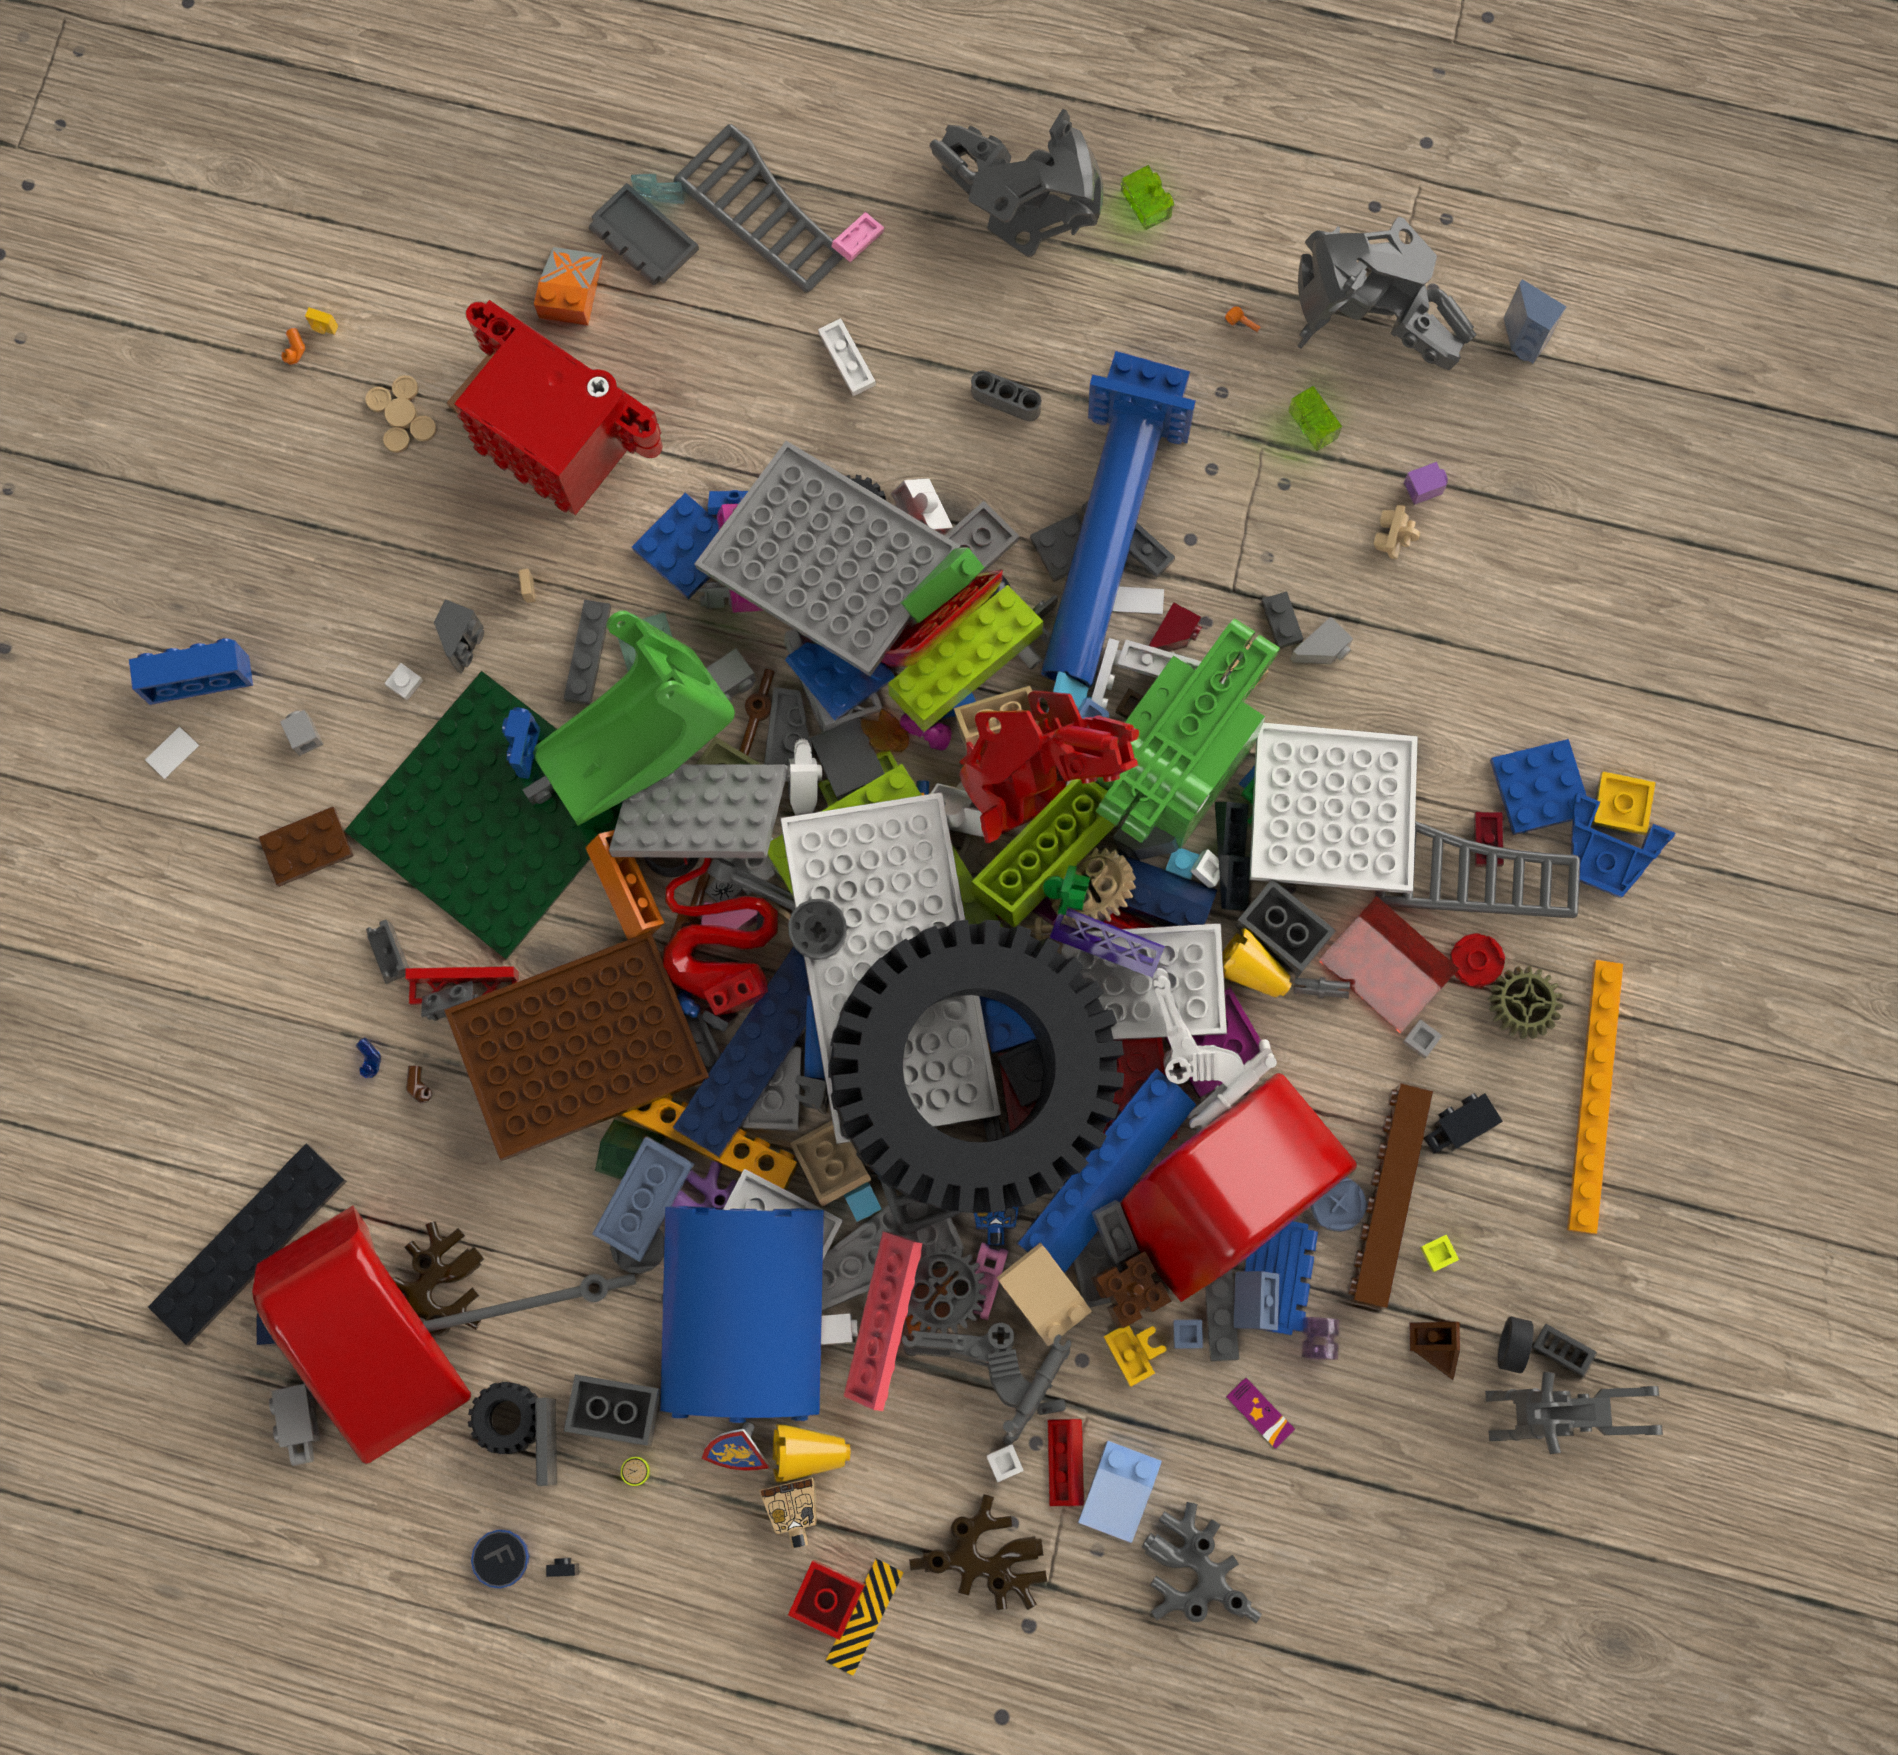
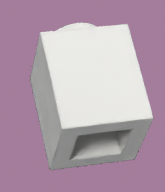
[821,1314,858,1346]

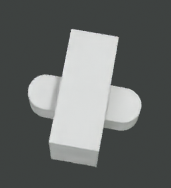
[891,479,953,535]
[930,782,984,837]

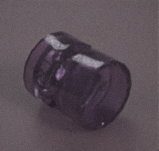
[1301,1317,1340,1360]

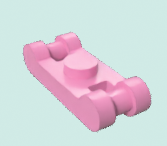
[967,1243,1008,1320]

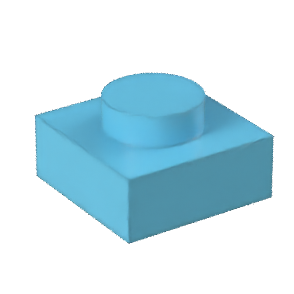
[1165,848,1199,880]

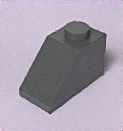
[1113,817,1179,860]

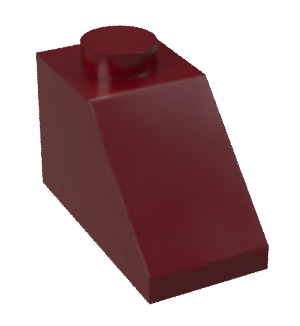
[1149,602,1203,652]

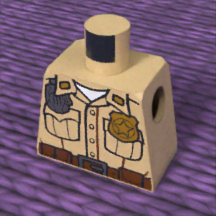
[759,1478,817,1548]

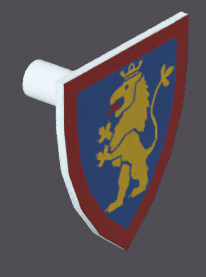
[701,1422,770,1471]

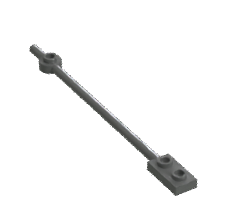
[423,1273,636,1332]

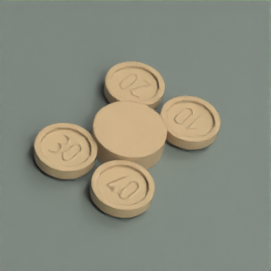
[365,375,436,453]

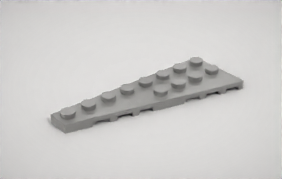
[822,1202,964,1311]

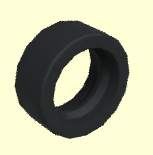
[1498,1316,1534,1374]

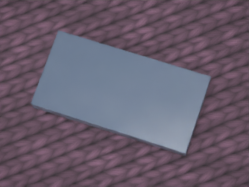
[592,1137,694,1262]

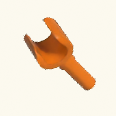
[1225,306,1261,332]

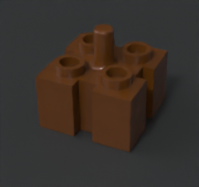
[1091,1251,1172,1328]

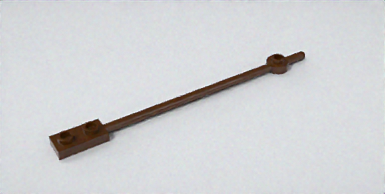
[669,669,775,958]

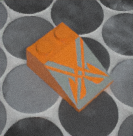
[534,247,603,325]

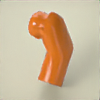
[281,328,305,365]

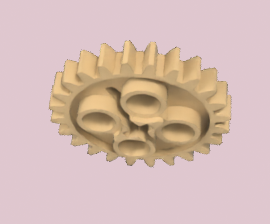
[1049,848,1136,928]

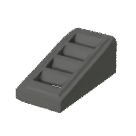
[1532,1324,1597,1379]

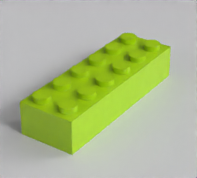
[888,585,1043,732]
[971,779,1115,927]

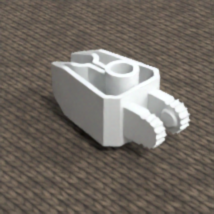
[785,738,822,815]

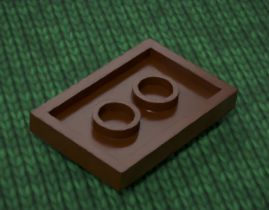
[259,807,354,887]

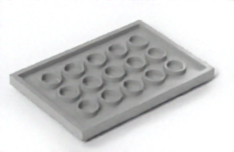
[609,764,787,858]

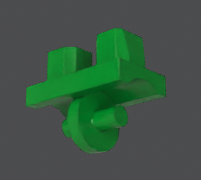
[1043,865,1090,915]

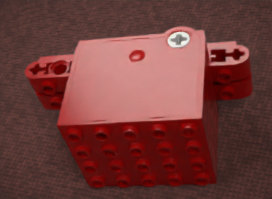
[454,300,663,516]

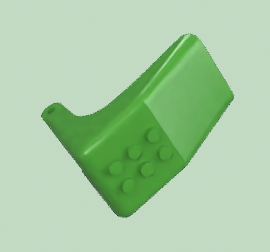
[533,610,735,826]

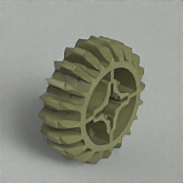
[1488,966,1564,1039]

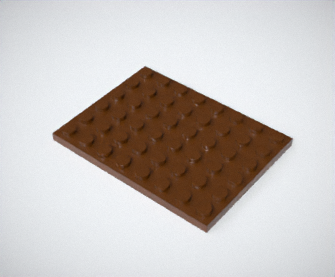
[444,931,709,1162]

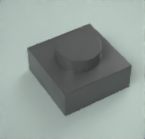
[523,776,555,805]

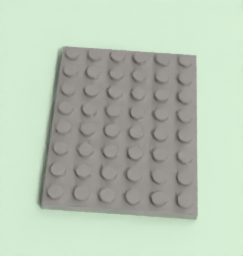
[695,441,961,676]

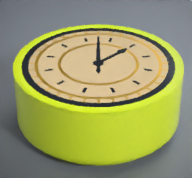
[621,1457,650,1486]

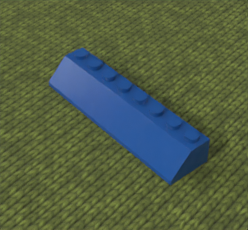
[1016,1068,1196,1273]

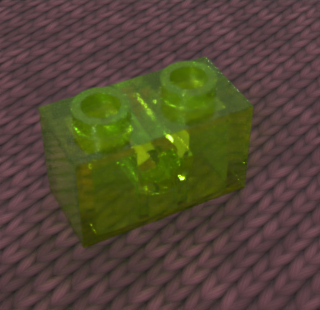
[1121,165,1174,230]
[1288,386,1342,451]

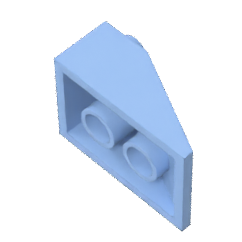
[1078,1441,1162,1543]

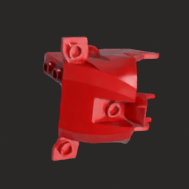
[959,691,1139,843]

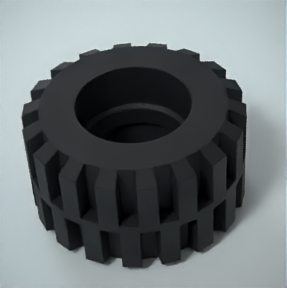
[468,1382,538,1454]

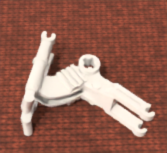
[1153,968,1277,1133]

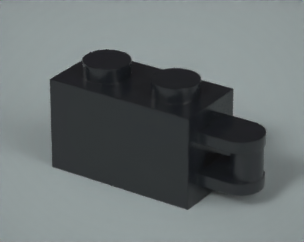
[1423,1093,1503,1154]

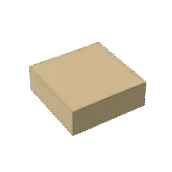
[519,569,536,603]

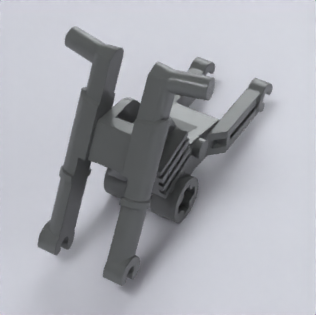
[902,1323,1071,1445]
[1485,1372,1663,1455]

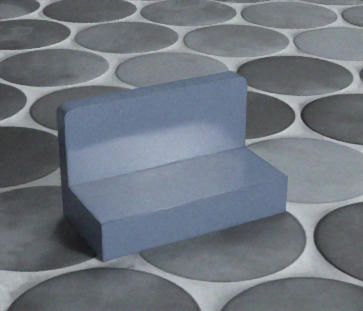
[1234,1271,1279,1330]

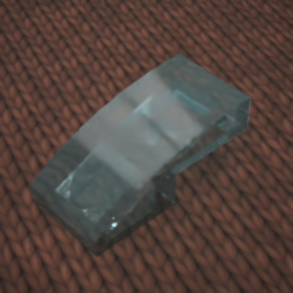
[631,174,684,204]

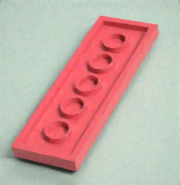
[844,1231,923,1411]

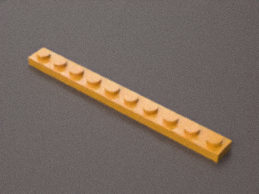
[1567,960,1623,1235]

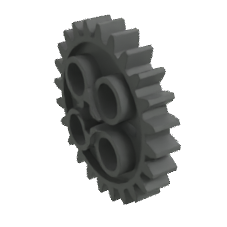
[906,1244,987,1334]

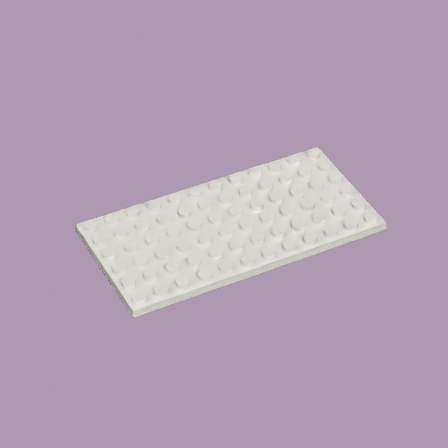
[780,793,1001,1144]

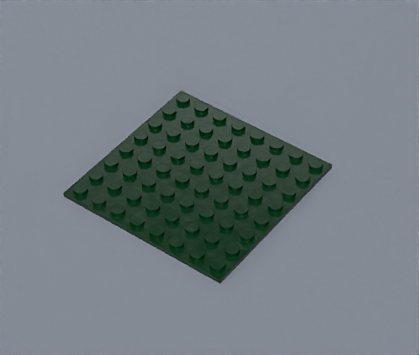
[344,671,623,960]

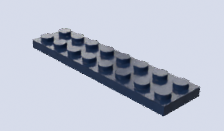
[673,946,811,1158]

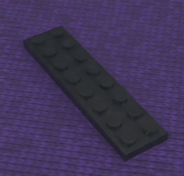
[148,1143,347,1345]

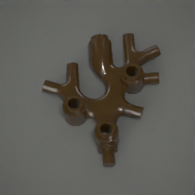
[393,1221,484,1336]
[909,1494,1047,1610]

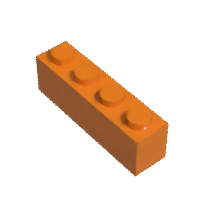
[586,830,665,940]

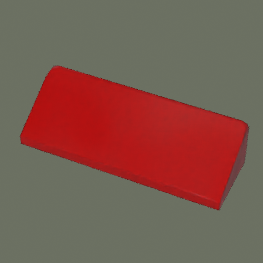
[1048,1419,1084,1506]

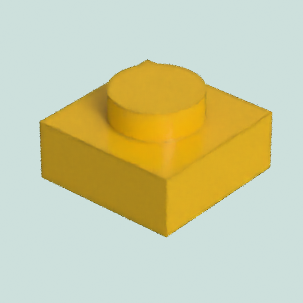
[305,307,338,335]

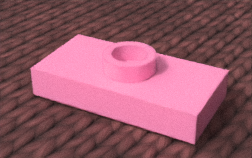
[832,212,884,262]

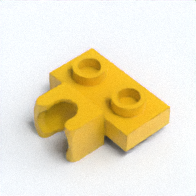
[1103,1326,1167,1387]

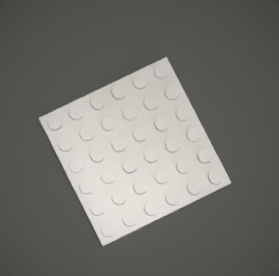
[1250,723,1417,894]

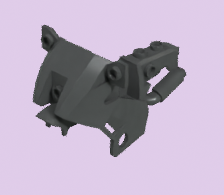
[929,108,1104,257]
[1298,217,1477,370]

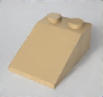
[997,1242,1092,1347]

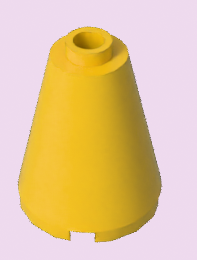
[1222,928,1292,998]
[772,1424,851,1482]

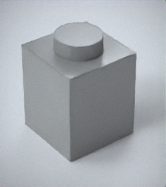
[280,710,324,756]

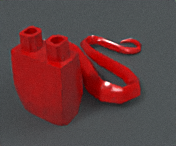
[663,857,778,1016]

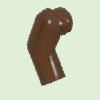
[406,1066,432,1103]

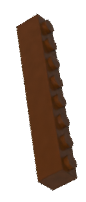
[1348,1083,1433,1310]

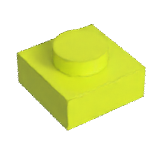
[1420,1235,1459,1272]

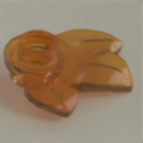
[861,709,909,752]

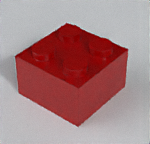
[788,1560,866,1640]

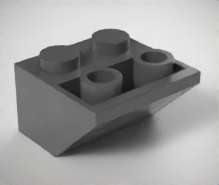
[434,599,484,674]

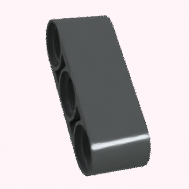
[971,370,1042,421]

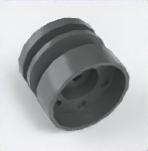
[788,899,847,960]

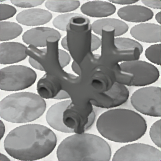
[1142,1502,1262,1623]

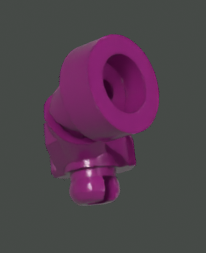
[900,713,952,751]

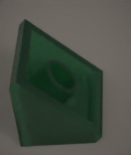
[595,1119,666,1180]

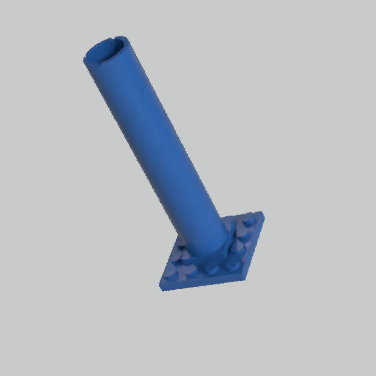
[1041,374,1196,688]

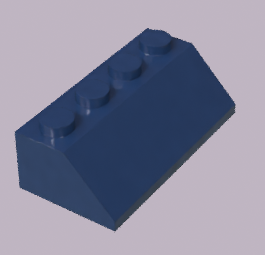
[1098,852,1217,927]

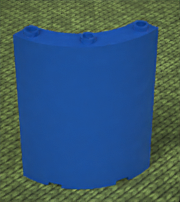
[660,1206,824,1423]

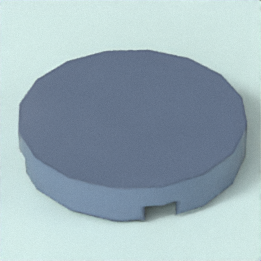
[1310,1177,1366,1232]

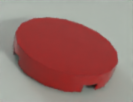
[1450,933,1505,988]

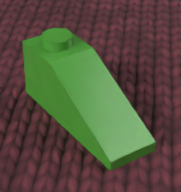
[901,547,985,623]

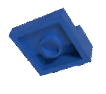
[502,707,540,779]

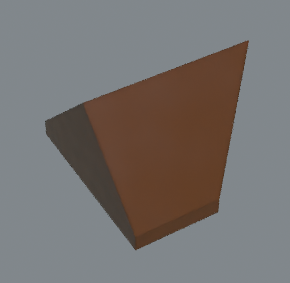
[1410,1321,1460,1380]

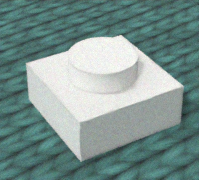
[385,663,423,700]
[1190,849,1220,888]
[987,1445,1023,1482]

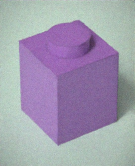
[1404,462,1448,505]

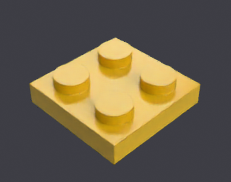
[1592,771,1656,835]

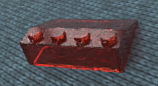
[1319,896,1459,1033]

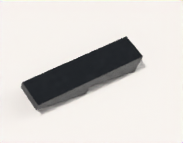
[1214,802,1251,911]

